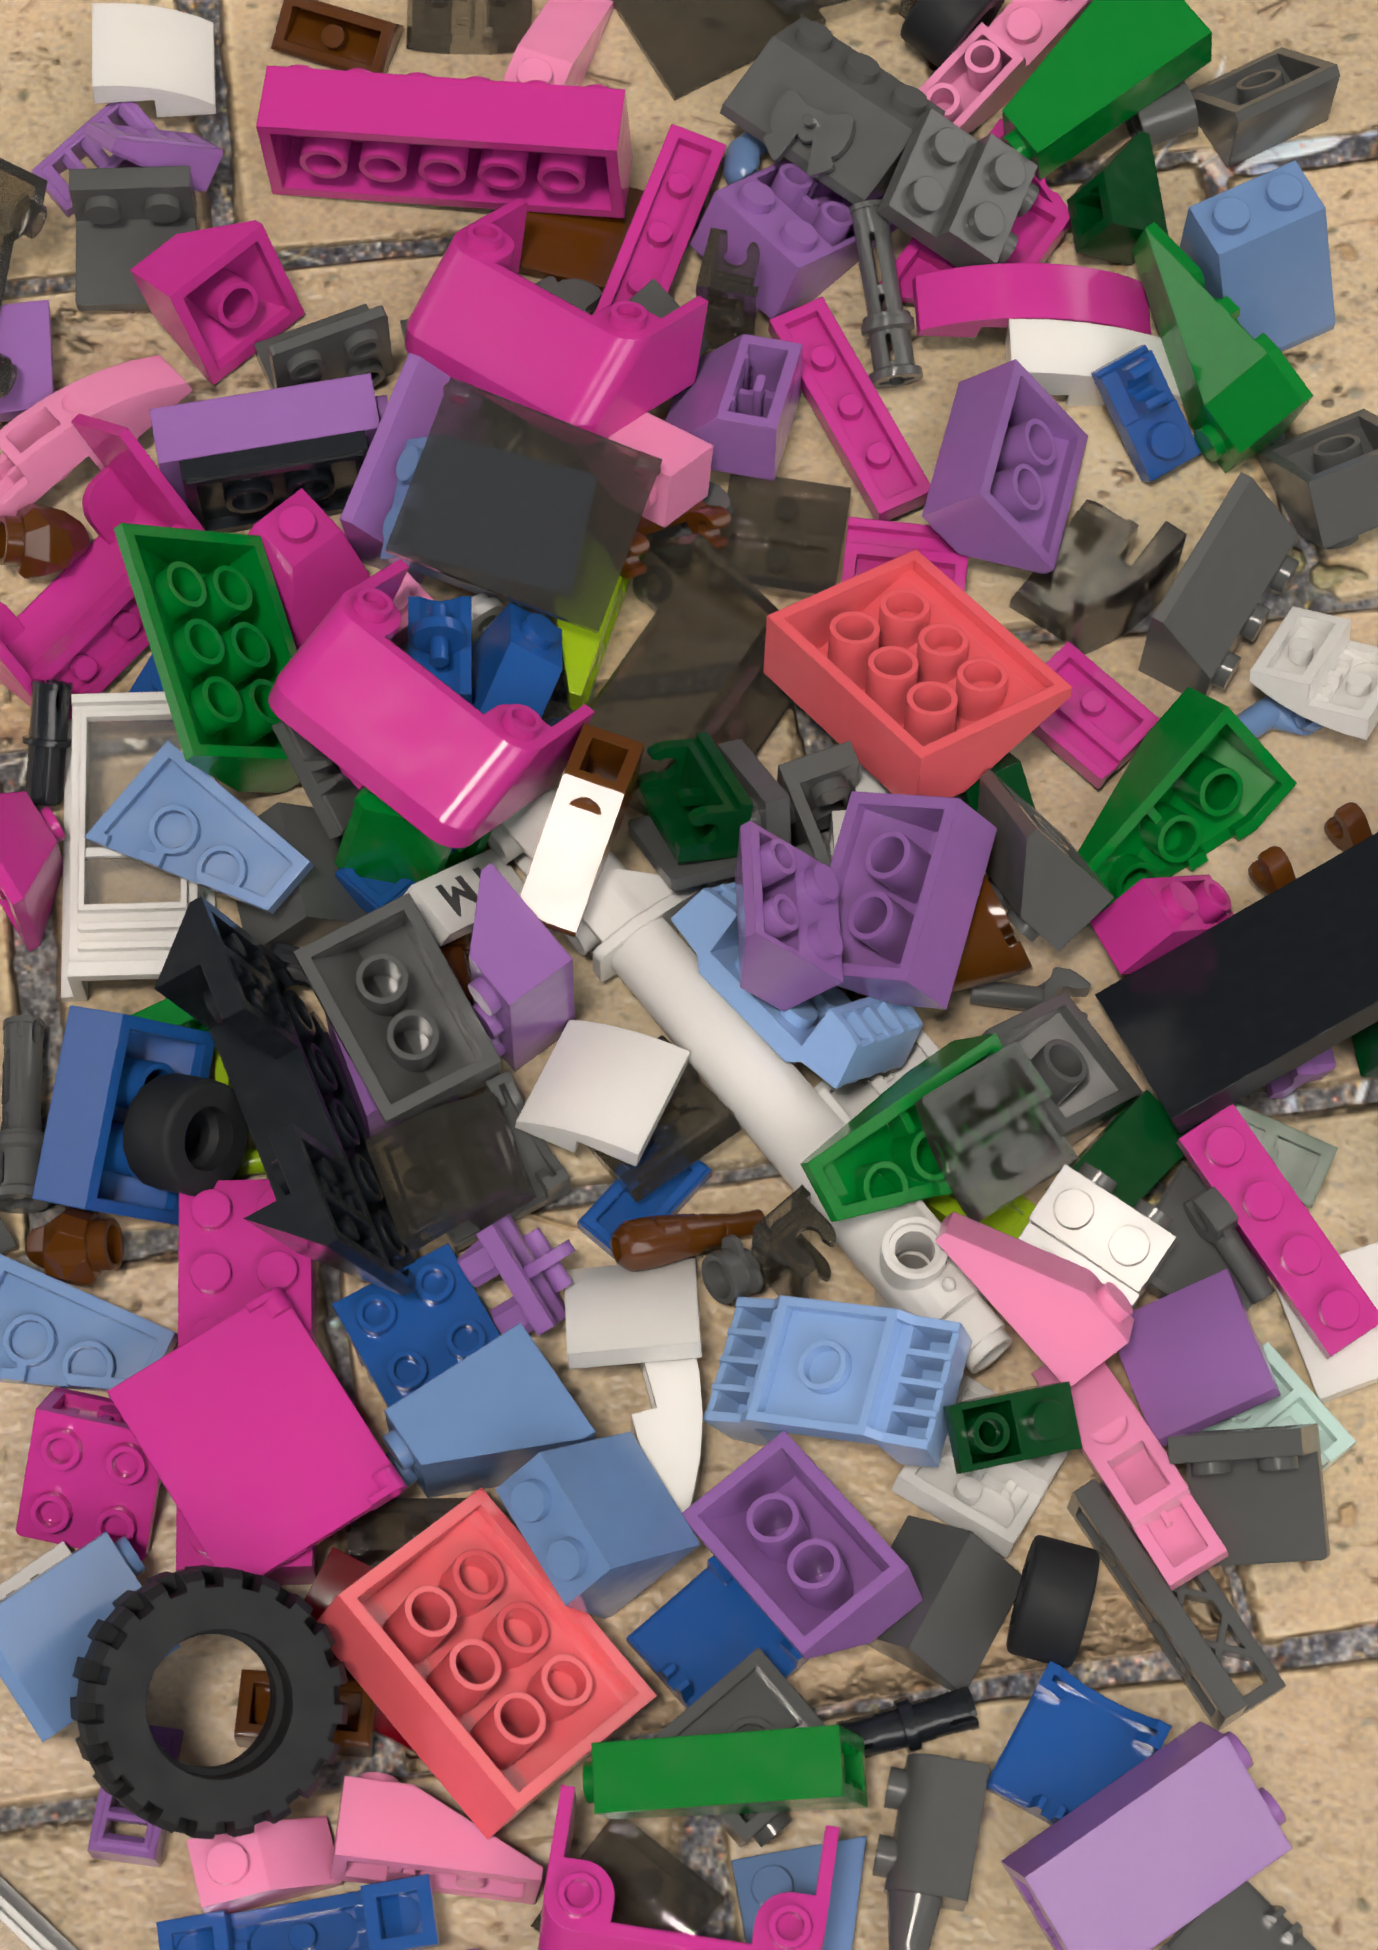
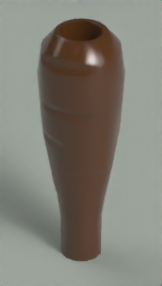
[610,1209,766,1272]

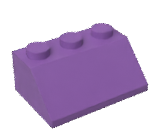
[340,353,493,584]
[922,359,1088,574]
[830,791,997,1010]
[468,863,575,1072]
[682,1431,923,1660]

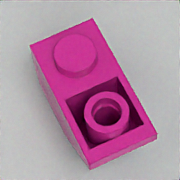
[1090,874,1234,975]

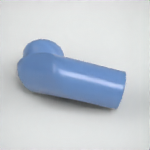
[723,131,768,184]
[1236,695,1323,738]

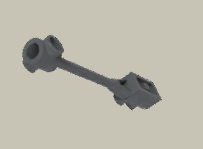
[872,1753,990,1950]

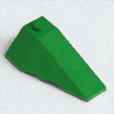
[1132,222,1314,474]
[1078,686,1297,933]
[800,1033,1055,1222]

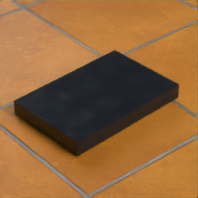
[179,430,368,533]

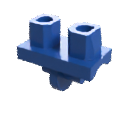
[408,596,472,704]

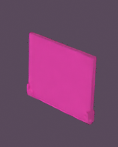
[107,1286,407,1576]

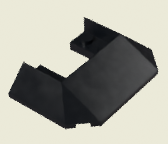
[154,896,416,1296]

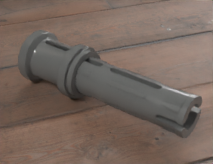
[849,199,923,388]
[0,1015,49,1214]

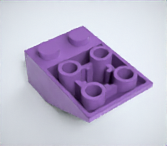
[690,159,898,319]

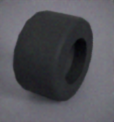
[900,0,1005,68]
[123,1073,248,1197]
[1006,1535,1100,1668]

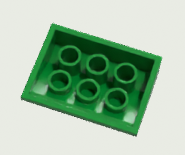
[114,523,300,793]

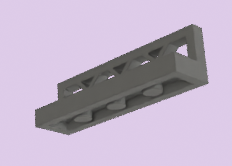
[1067,1478,1286,1731]

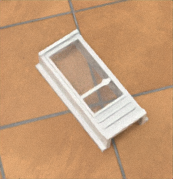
[61,692,216,1002]

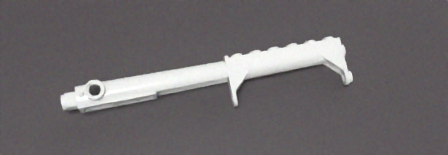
[398,593,1013,1374]

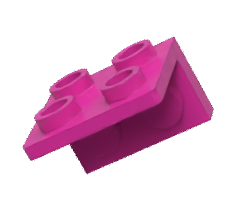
[16,1387,161,1561]

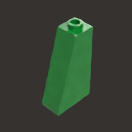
[1000,0,1212,181]
[582,1725,868,1819]

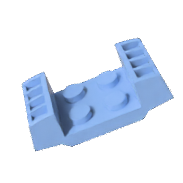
[671,882,923,1089]
[703,1295,972,1467]

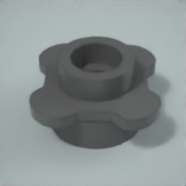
[701,1234,763,1308]

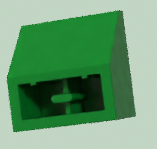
[334,787,493,883]

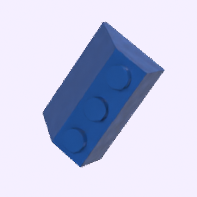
[32,1005,215,1225]

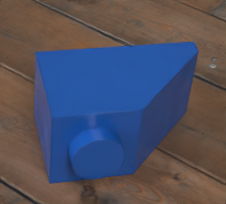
[471,602,563,717]

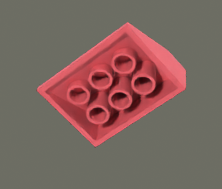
[763,549,1072,797]
[317,1487,657,1840]

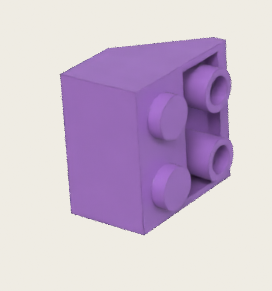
[665,334,803,481]
[735,821,843,1011]

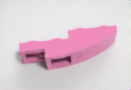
[919,0,1093,133]
[0,355,193,516]
[1032,1362,1229,1591]

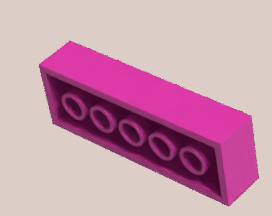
[256,64,633,218]
[176,1179,318,1585]

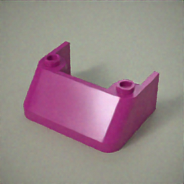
[405,197,708,446]
[0,413,205,720]
[268,559,595,848]
[538,1785,840,1950]

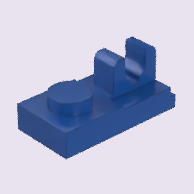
[1091,345,1201,482]

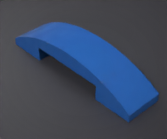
[156,1874,440,1950]

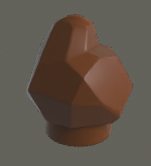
[0,504,90,579]
[25,1207,124,1286]

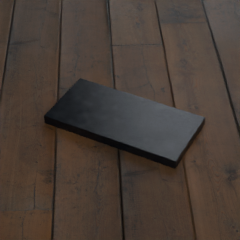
[1095,832,1378,1134]

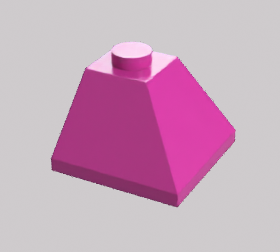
[130,220,305,385]
[247,488,371,651]
[0,791,66,952]

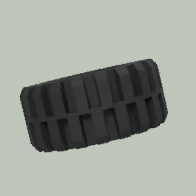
[70,1565,349,1840]

